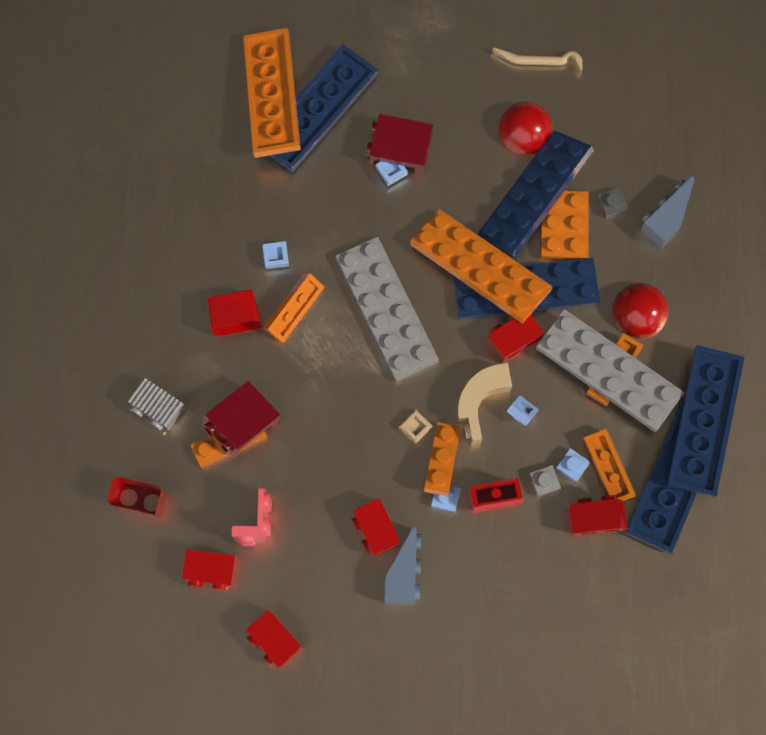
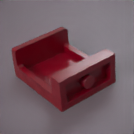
[366,114,433,175]
[203,380,281,458]

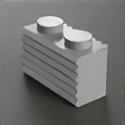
[127,377,186,431]

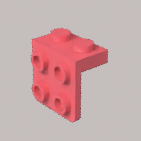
[232,487,272,547]

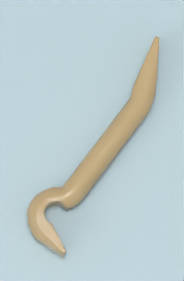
[492,48,582,74]

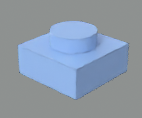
[376,162,408,186]
[263,241,289,269]
[507,396,539,426]
[556,448,590,483]
[431,486,461,513]

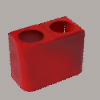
[208,289,262,336]
[107,477,166,517]

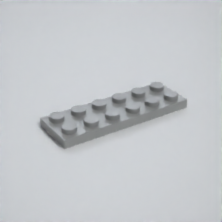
[336,237,439,381]
[536,309,684,433]

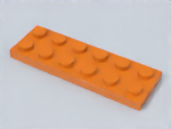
[243,28,301,158]
[410,209,552,324]

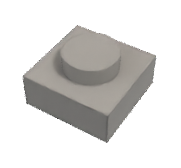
[529,465,561,497]

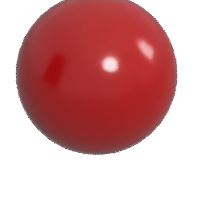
[498,102,553,155]
[612,283,669,339]

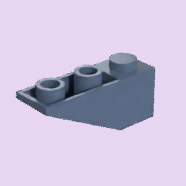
[640,176,695,249]
[385,527,421,605]

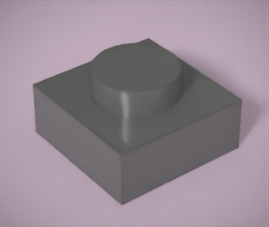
[597,187,628,219]

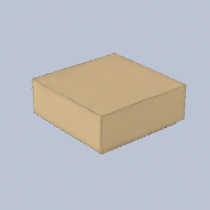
[399,410,433,444]

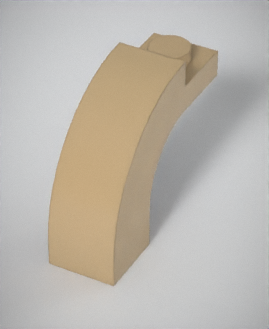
[457,363,512,445]

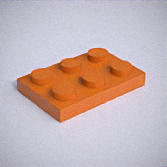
[540,191,589,260]

